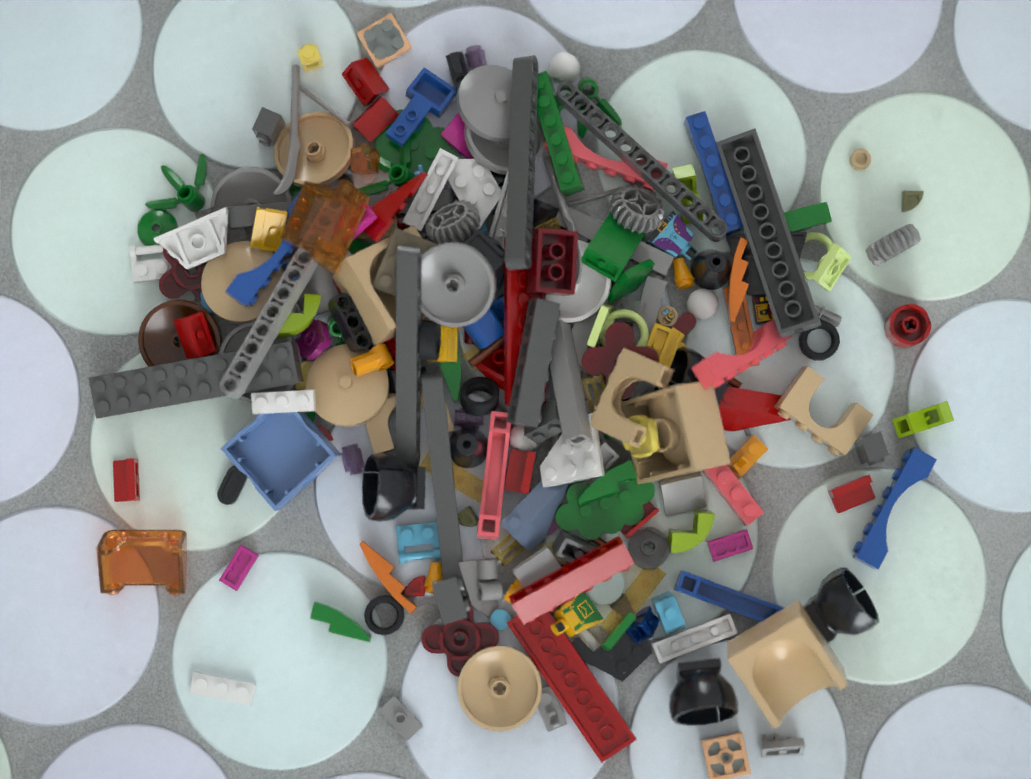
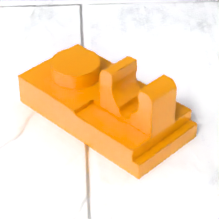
[727,434,768,479]

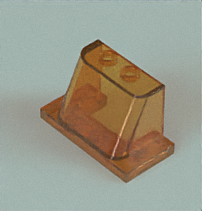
[280,179,370,274]

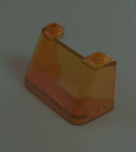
[96,530,187,595]

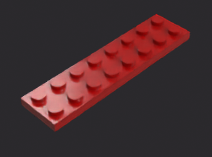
[504,237,546,405]
[507,612,637,763]

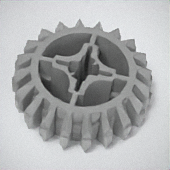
[609,184,665,234]
[425,200,481,245]
[865,224,921,265]

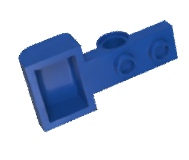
[385,67,457,147]
[462,293,504,350]

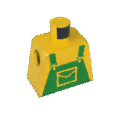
[551,592,604,637]

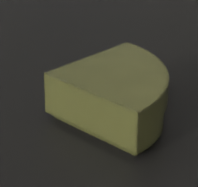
[902,191,924,212]
[458,506,479,527]

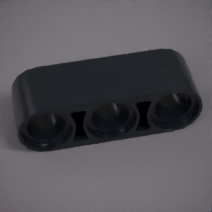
[328,293,372,352]

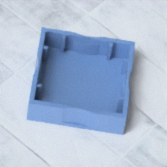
[221,412,342,511]

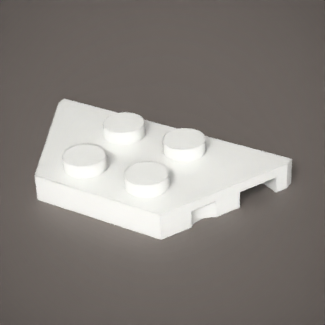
[447,158,501,230]
[154,207,229,269]

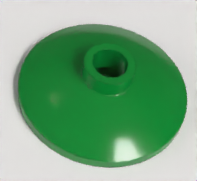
[137,209,178,246]

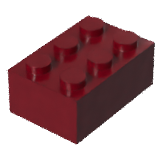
[527,228,578,296]

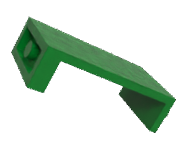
[581,213,645,282]

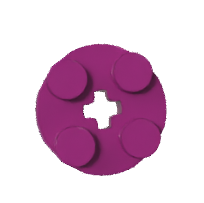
[296,319,331,361]

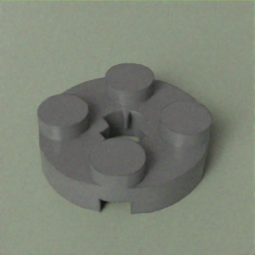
[627,527,670,570]

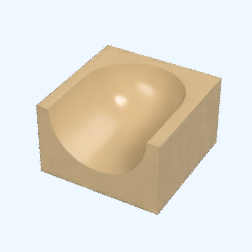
[332,225,429,346]
[621,382,731,484]
[727,600,848,729]

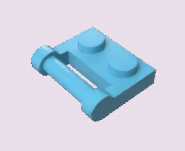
[396,522,441,564]

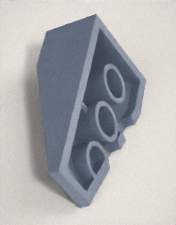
[500,480,570,553]

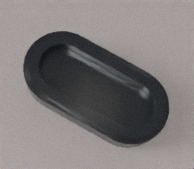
[217,465,248,505]

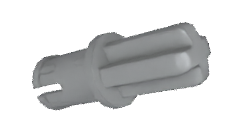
[815,305,842,327]

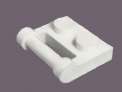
[129,245,171,283]

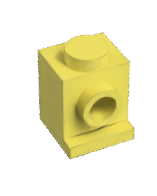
[297,44,324,72]

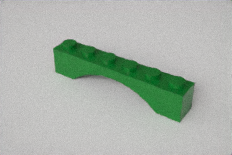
[537,71,585,197]

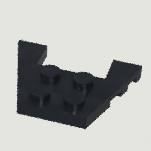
[726,231,807,296]
[572,593,653,682]

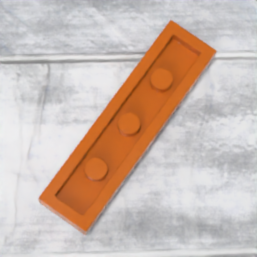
[723,287,760,367]

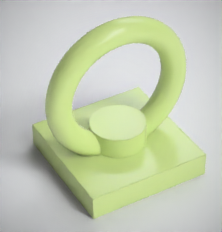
[803,232,852,292]
[587,303,649,347]

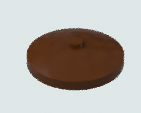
[138,299,222,367]

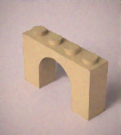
[589,348,674,448]
[774,366,873,456]
[365,389,455,454]

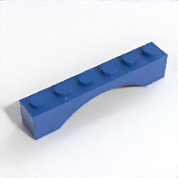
[684,111,744,236]
[225,191,321,308]
[852,447,937,569]
[673,570,784,622]

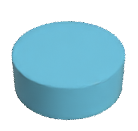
[490,609,511,630]

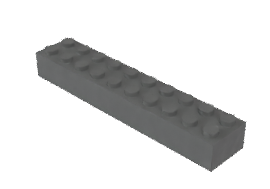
[716,129,822,339]
[89,341,303,419]

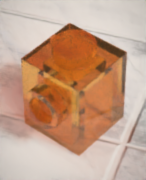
[350,144,380,175]

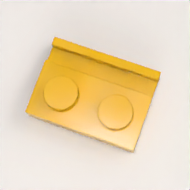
[250,207,287,252]
[646,323,683,368]
[427,325,458,362]

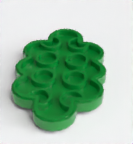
[372,109,459,176]
[555,479,655,540]

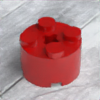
[885,304,931,348]

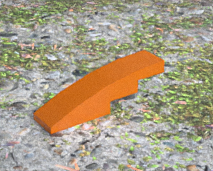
[727,237,749,326]
[359,541,417,613]

